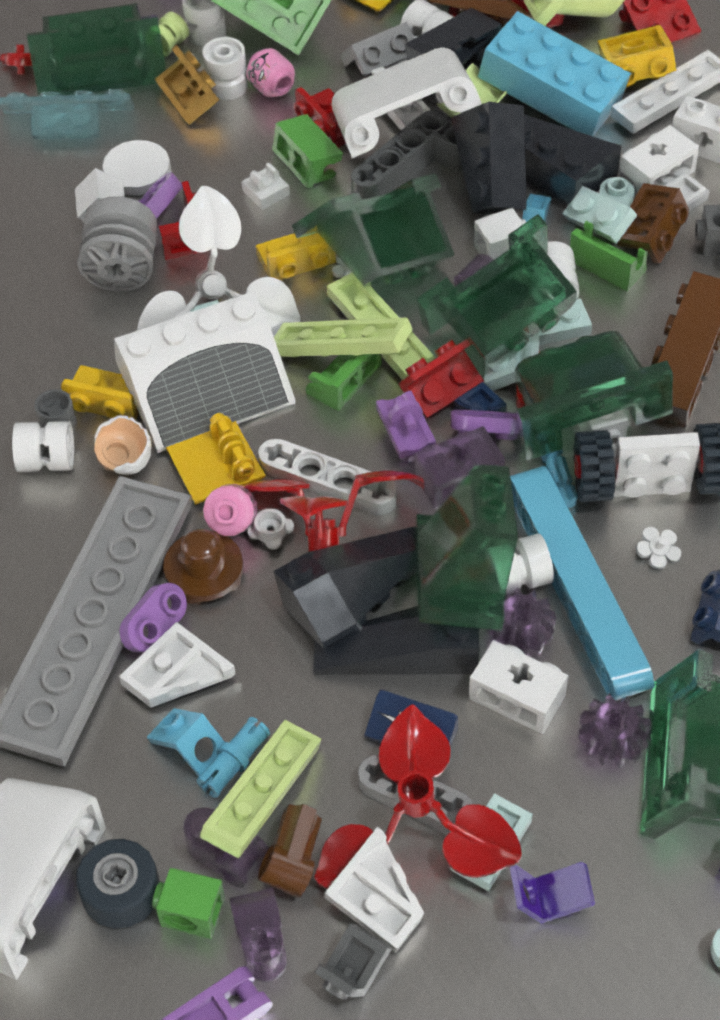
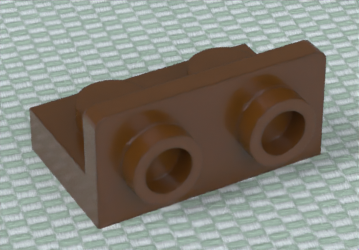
[616,183,689,264]

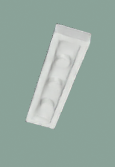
[610,50,720,134]

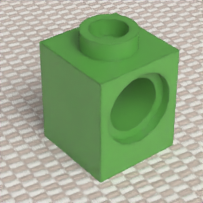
[152,868,225,939]

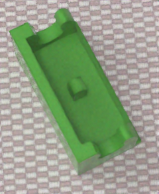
[272,114,343,189]
[570,220,648,292]
[306,354,382,411]

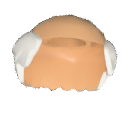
[94,415,152,475]

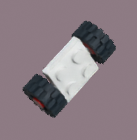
[573,423,720,502]

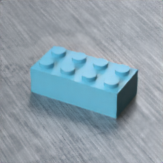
[478,11,631,137]

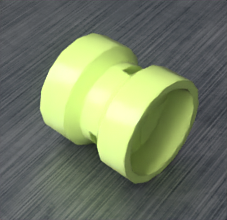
[145,12,189,57]

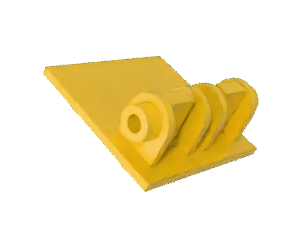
[166,413,266,505]

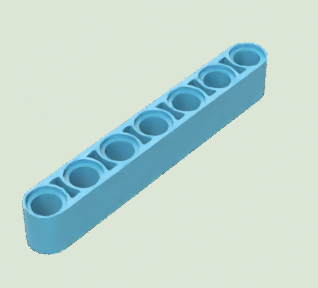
[506,466,654,701]

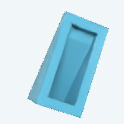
[522,194,551,235]

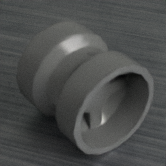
[34,389,77,434]

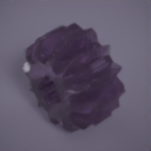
[486,587,556,655]
[578,693,651,769]

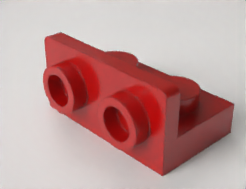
[294,87,346,147]
[398,339,484,419]

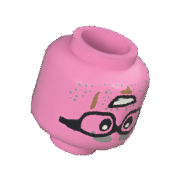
[246,48,295,98]
[203,484,257,536]

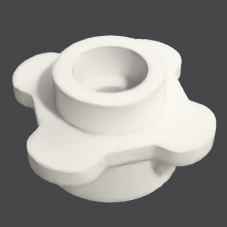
[247,509,294,549]

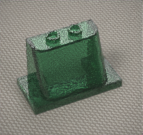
[27,3,166,101]
[292,173,455,287]
[416,214,577,364]
[515,331,673,461]
[414,464,518,630]
[640,649,720,839]

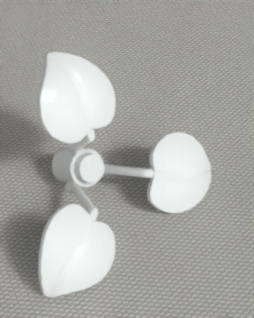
[137,186,301,337]

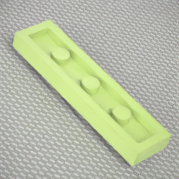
[327,270,436,380]
[274,317,413,358]
[200,720,322,859]

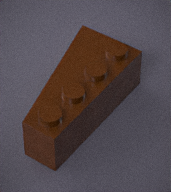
[639,271,720,427]

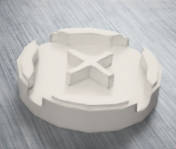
[103,140,171,196]

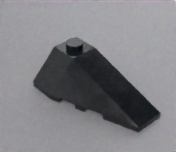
[273,527,437,649]
[313,600,480,675]

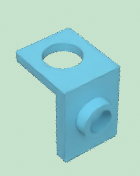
[147,708,225,777]

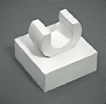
[242,162,290,210]

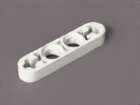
[258,439,397,515]

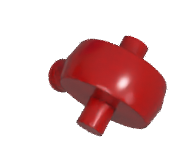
[0,44,36,74]

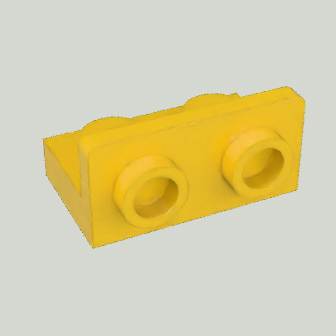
[256,225,336,280]
[61,365,139,421]

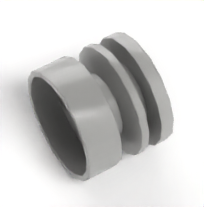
[77,197,158,292]

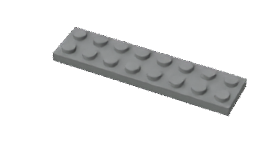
[0,476,192,767]

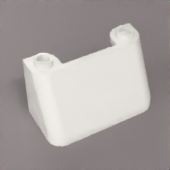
[332,47,482,158]
[0,778,106,980]

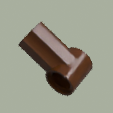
[257,804,322,898]

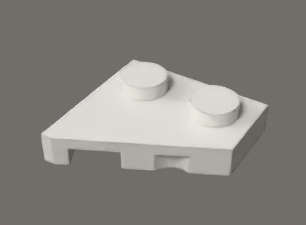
[119,622,235,708]
[324,827,424,953]

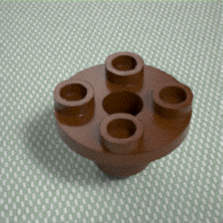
[163,529,243,604]

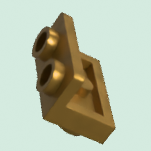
[155,45,219,125]

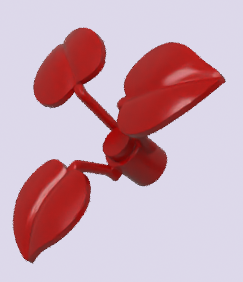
[244,470,425,552]
[314,704,522,890]

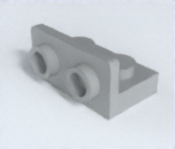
[340,22,414,76]

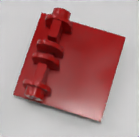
[619,0,702,43]

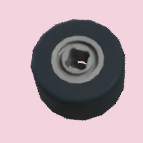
[76,838,160,929]

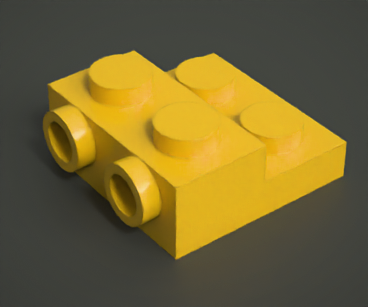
[598,25,677,87]

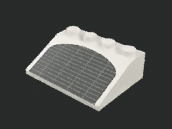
[114,291,296,453]

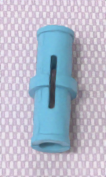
[196,717,270,798]

